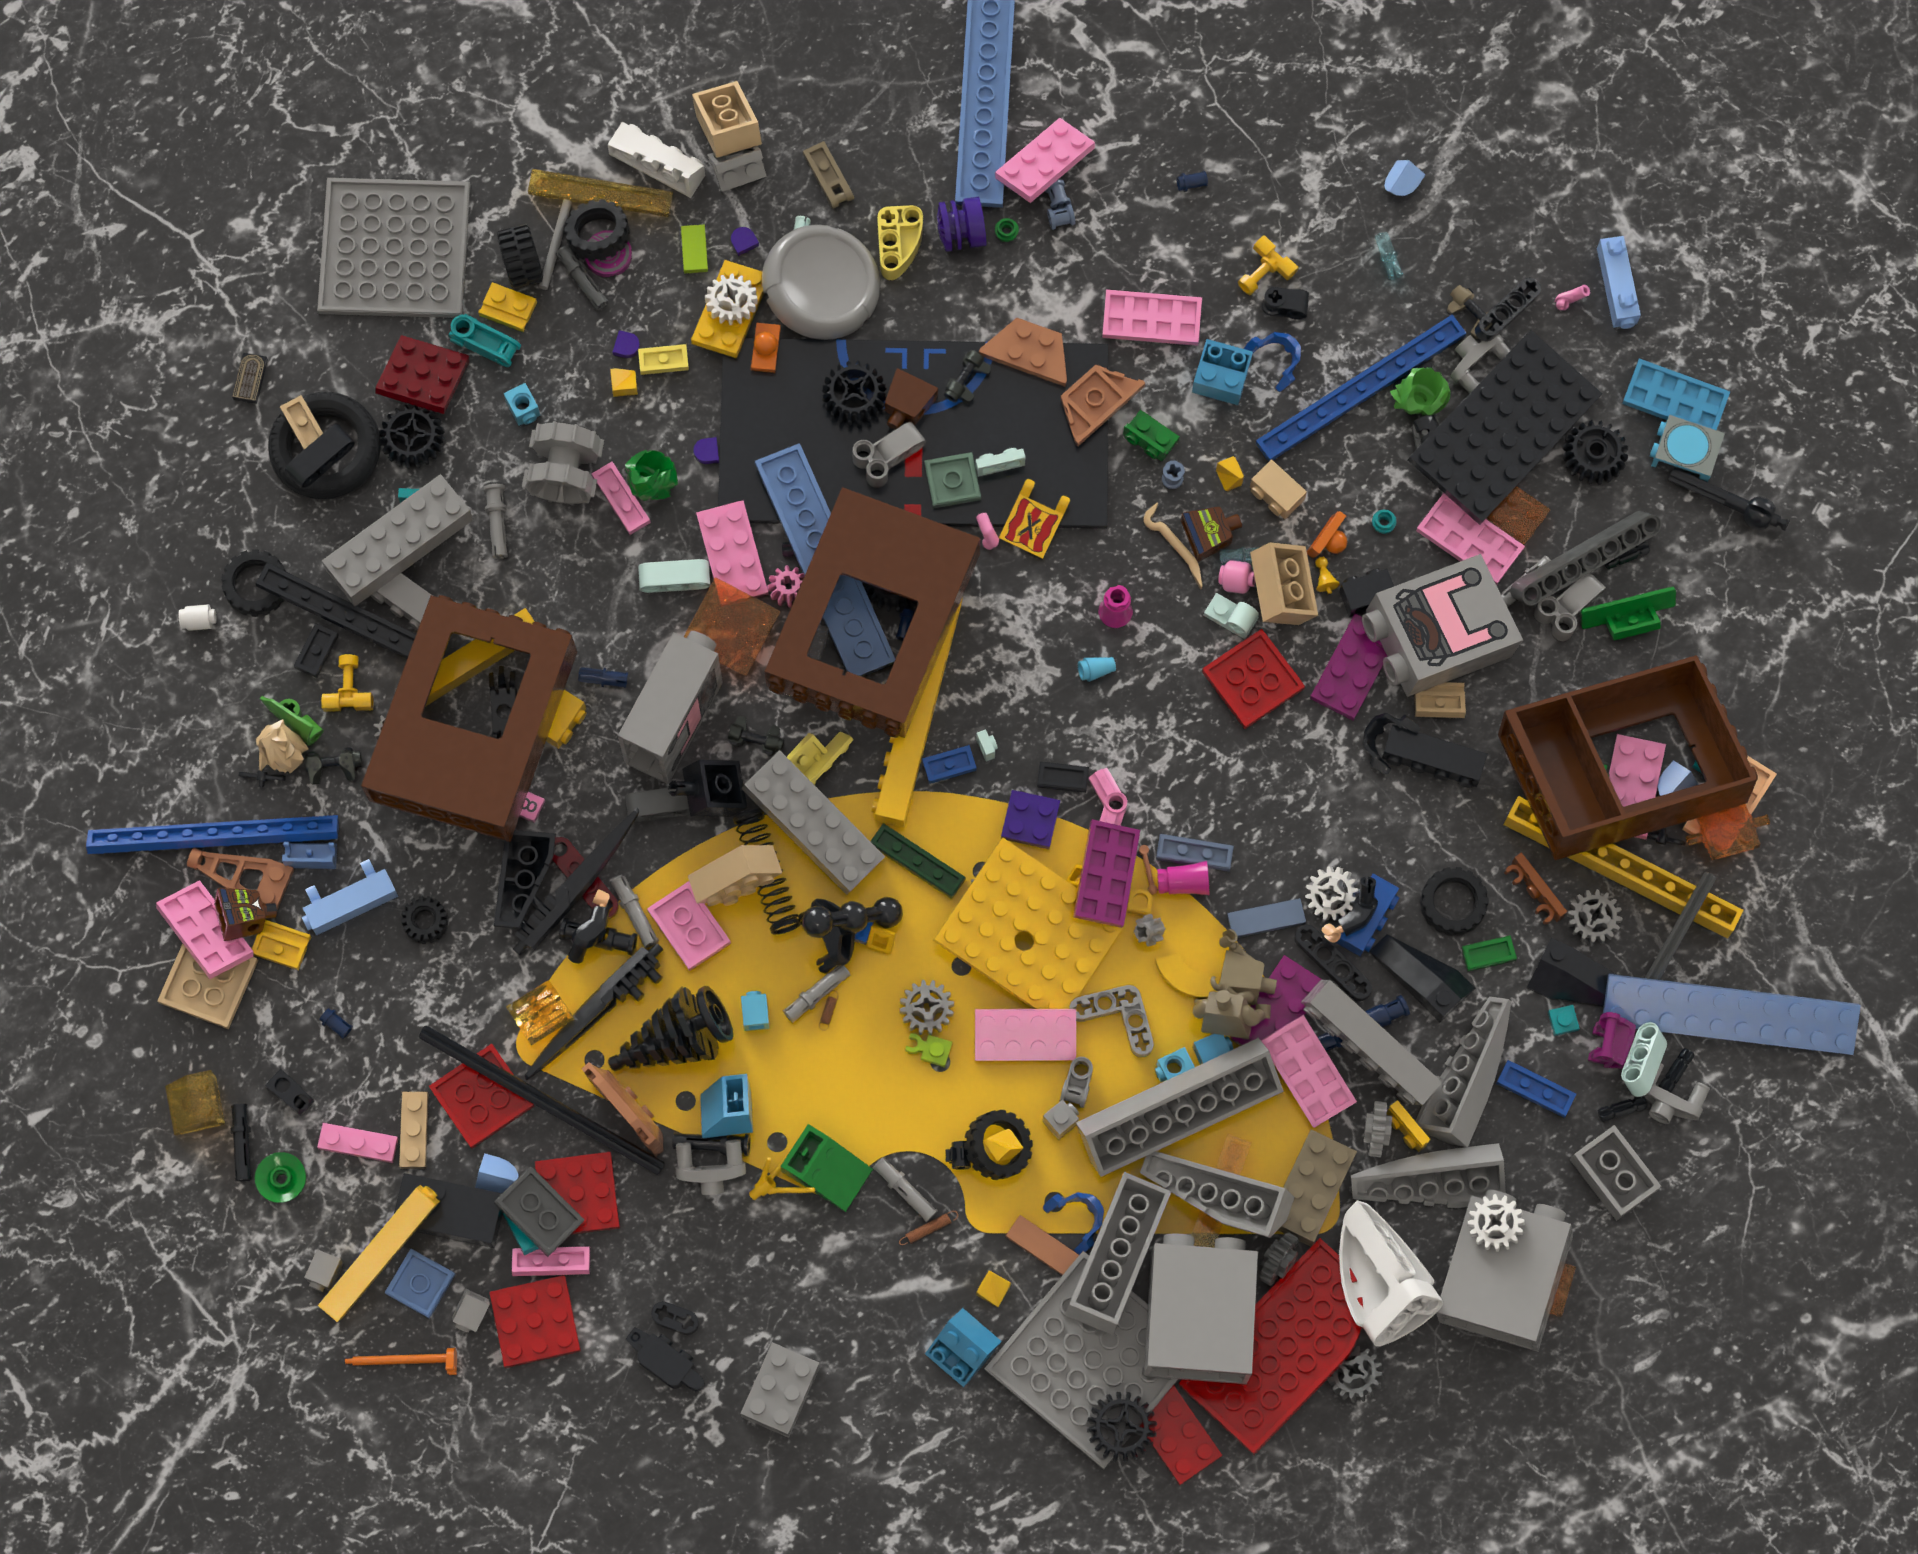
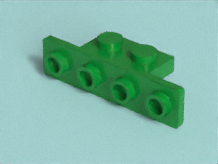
[1581,587,1676,640]

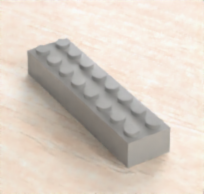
[1076,1038,1284,1177]

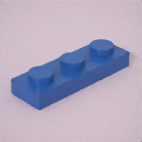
[1496,1060,1576,1118]

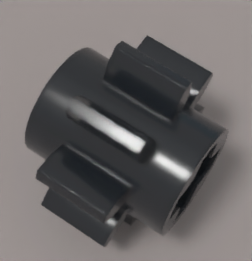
[945,1141,972,1170]

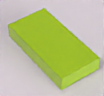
[681,224,708,274]

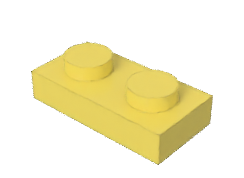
[638,344,689,375]

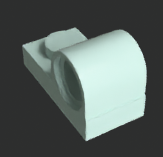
[1203,593,1259,639]

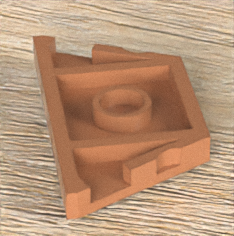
[979,318,1067,387]
[1061,365,1145,446]

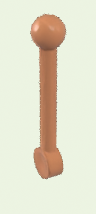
[1139,845,1158,895]

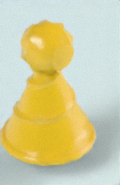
[1315,556,1340,594]

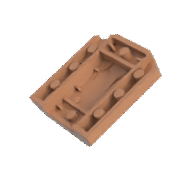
[581,1062,664,1157]

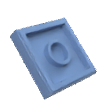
[385,1249,456,1319]

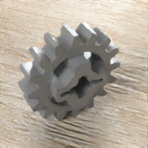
[1567,889,1623,945]
[900,980,954,1035]
[1363,1101,1392,1157]

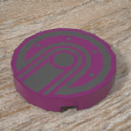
[585,230,632,277]

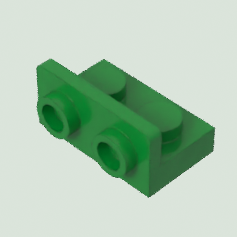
[1123,409,1180,461]

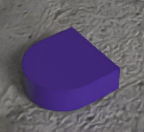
[731,227,759,256]
[613,330,640,358]
[693,437,719,464]

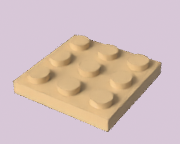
[158,944,258,1029]

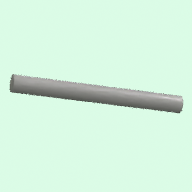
[539,199,572,290]

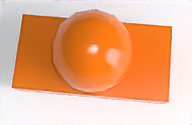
[751,323,781,373]
[1307,511,1348,559]

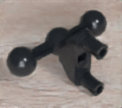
[798,897,903,973]

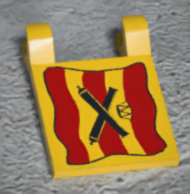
[999,479,1070,559]

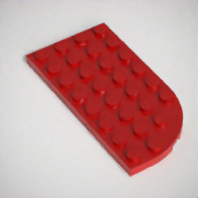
[1179,1238,1363,1455]

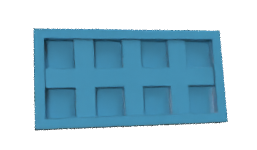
[1622,358,1730,430]

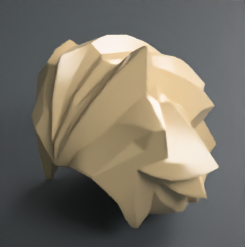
[256,719,309,773]

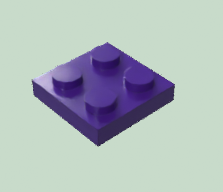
[1001,790,1060,849]

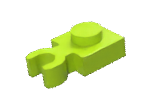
[905,1033,952,1067]

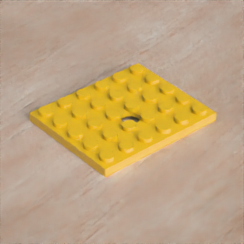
[933,838,1126,1009]

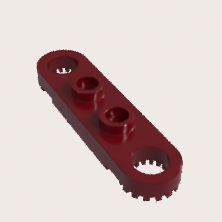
[552,837,619,919]

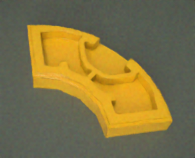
[1155,953,1214,999]

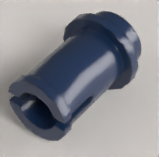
[1176,171,1208,192]
[895,609,915,641]
[319,1008,353,1039]

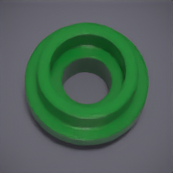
[995,218,1019,242]

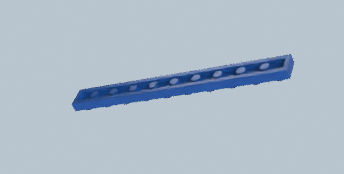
[1255,314,1466,462]
[86,815,339,854]

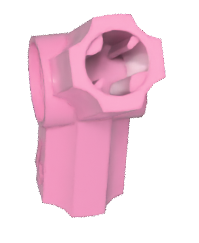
[1088,768,1127,826]

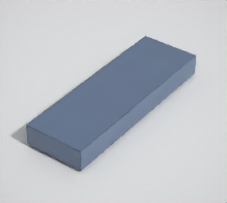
[1156,834,1234,872]
[1227,898,1306,938]

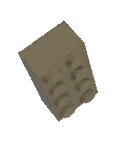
[1277,1129,1357,1247]

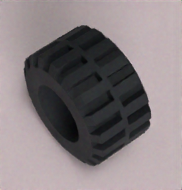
[497,224,543,289]

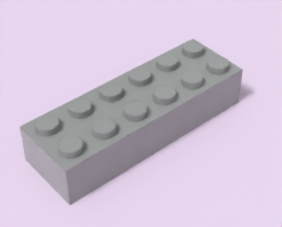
[322,474,473,606]
[742,750,885,895]
[1301,980,1443,1105]
[1065,1172,1172,1335]

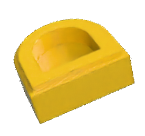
[1126,888,1153,916]

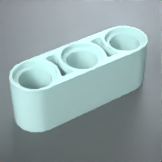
[638,559,710,593]
[1621,1022,1667,1097]

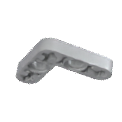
[1069,985,1154,1057]

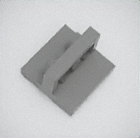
[707,146,767,192]

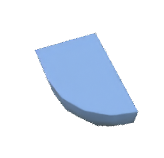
[1384,160,1425,196]
[1657,760,1698,796]
[475,1153,518,1193]

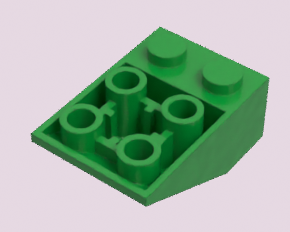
[780,1124,873,1212]

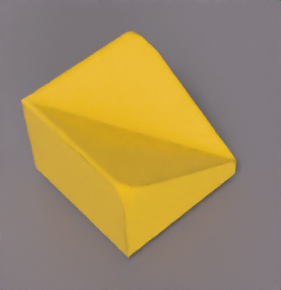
[610,368,638,397]
[1216,456,1244,491]
[984,1129,1023,1161]
[976,1270,1011,1307]

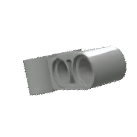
[853,422,926,488]
[1534,573,1606,641]

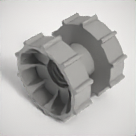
[522,421,604,505]

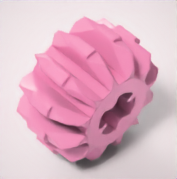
[767,565,805,608]

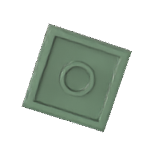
[924,452,981,509]

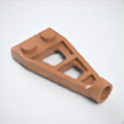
[187,848,294,910]

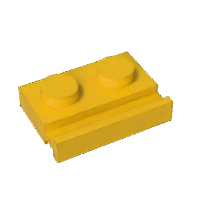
[478,282,537,332]
[252,920,312,971]
[1386,1100,1430,1152]

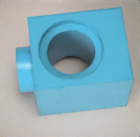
[504,383,540,426]
[741,991,770,1031]
[1155,1047,1195,1082]

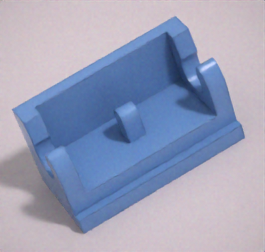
[282,842,337,869]

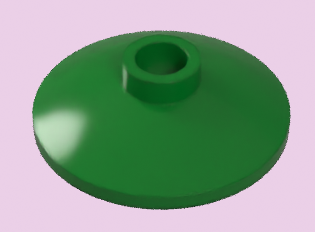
[255,1152,306,1203]

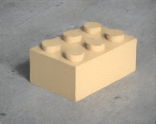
[692,81,762,158]
[1250,543,1318,625]
[688,845,782,906]

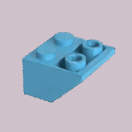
[1192,339,1253,405]
[700,1074,753,1138]
[925,1308,1002,1387]

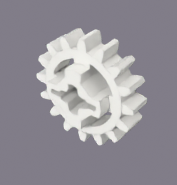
[705,274,758,325]
[1305,866,1360,921]
[1468,1194,1525,1252]

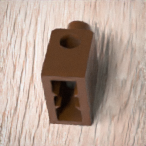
[885,368,938,430]

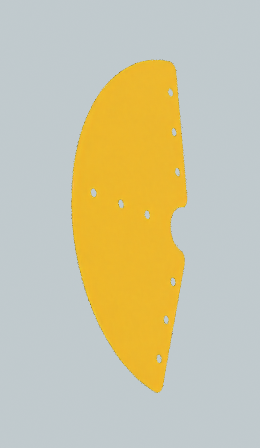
[516,791,1340,1234]

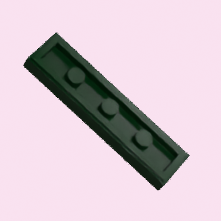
[870,823,966,899]

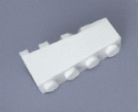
[608,122,705,198]

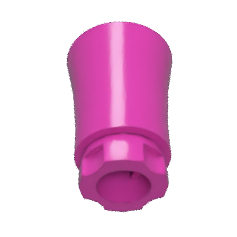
[1098,585,1133,628]
[1157,861,1209,895]

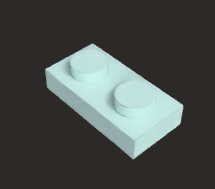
[975,448,1025,477]

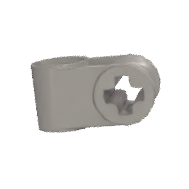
[1059,1057,1093,1108]

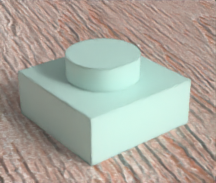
[976,729,998,761]

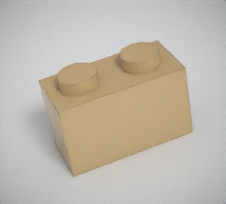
[1250,460,1307,519]

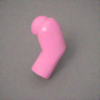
[1555,285,1590,311]
[976,513,999,550]

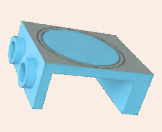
[1650,415,1725,482]

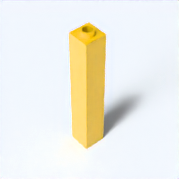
[425,608,535,707]
[318,1185,440,1322]

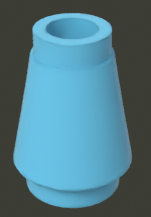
[1078,657,1116,682]

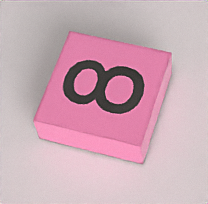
[519,792,545,823]

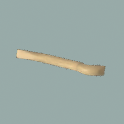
[1144,503,1202,590]

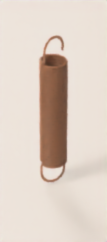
[899,1211,958,1245]

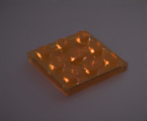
[684,577,781,677]

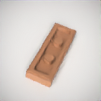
[1006,1215,1079,1275]

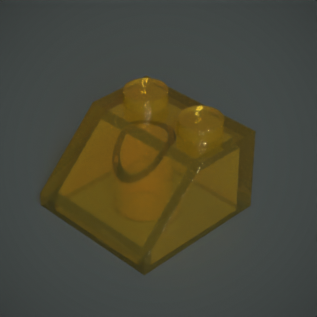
[165,1070,225,1135]

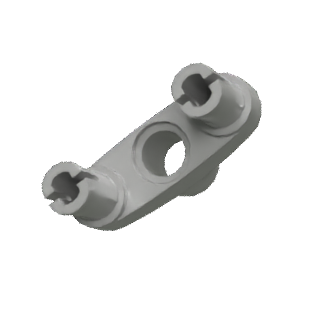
[1450,334,1511,394]
[1643,1063,1710,1124]
[675,1140,746,1195]

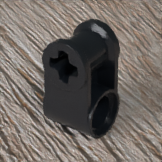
[1262,287,1309,320]

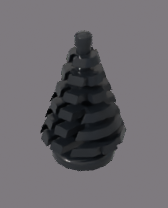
[608,986,733,1071]

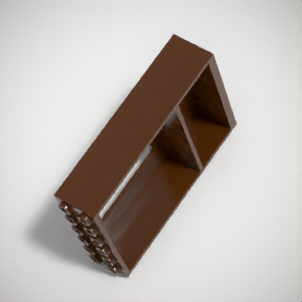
[764,487,980,738]
[361,595,577,842]
[1498,655,1758,860]

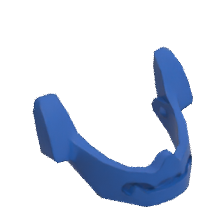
[1244,332,1301,392]
[1043,1192,1104,1255]

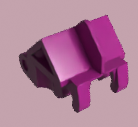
[1588,1012,1636,1069]

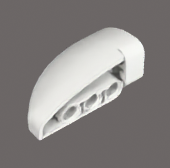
[1339,1200,1443,1346]

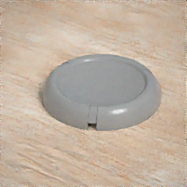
[762,225,880,340]

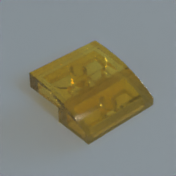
[506,980,574,1046]

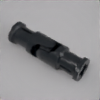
[559,918,638,956]

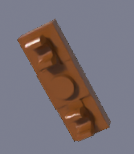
[1504,852,1567,925]

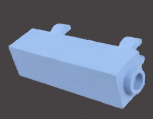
[1597,236,1641,329]
[302,859,398,935]

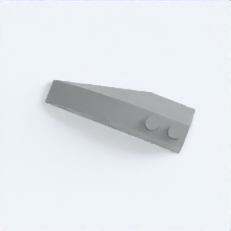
[1415,996,1511,1147]
[1351,1143,1506,1208]
[1140,1151,1295,1238]

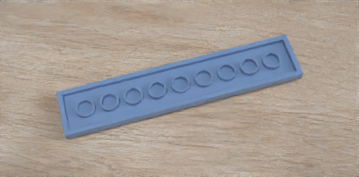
[955,0,1015,208]
[755,443,896,677]
[1603,974,1861,1055]

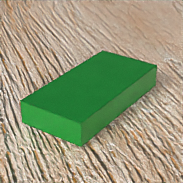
[1461,935,1517,972]

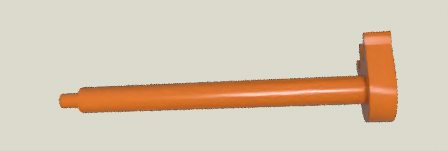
[345,1348,457,1375]

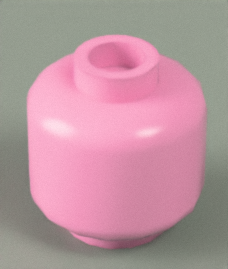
[1219,560,1256,594]

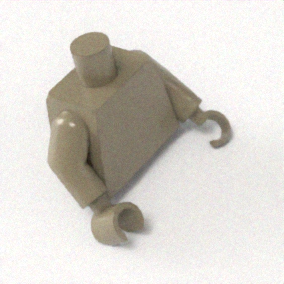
[1210,929,1277,1005]
[1193,990,1271,1039]

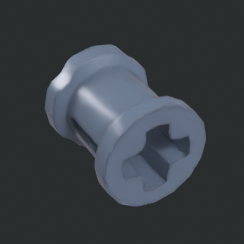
[1045,180,1071,210]
[1047,204,1075,230]
[1162,461,1185,489]

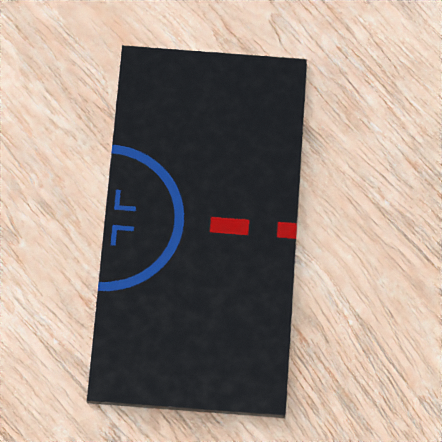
[718,338,1108,529]

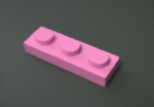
[591,462,651,535]
[317,1123,398,1163]
[512,1246,590,1276]

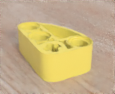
[877,205,923,280]

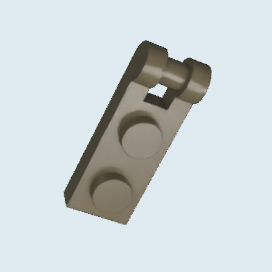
[803,141,854,209]

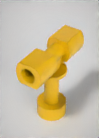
[1238,235,1299,295]
[321,654,374,712]

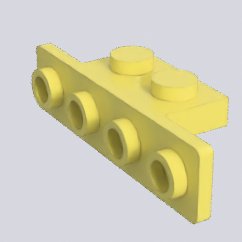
[787,732,853,785]

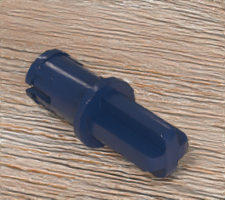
[578,667,628,688]

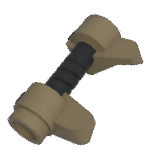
[1447,285,1498,339]

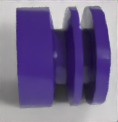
[937,196,986,252]

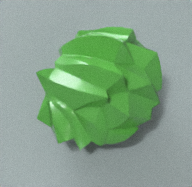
[1390,367,1450,416]

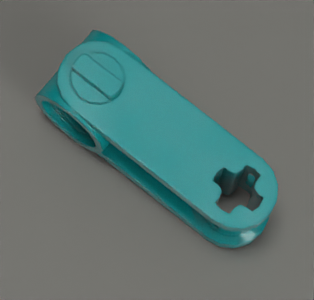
[448,314,521,367]

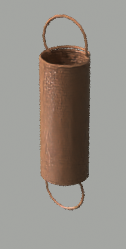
[819,990,838,1031]

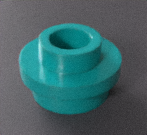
[1372,509,1396,534]

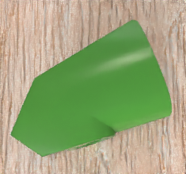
[259,696,324,746]

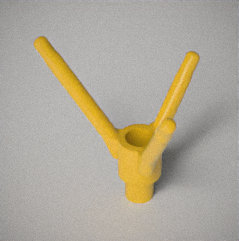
[749,1154,815,1200]

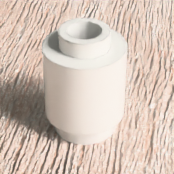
[179,604,216,631]

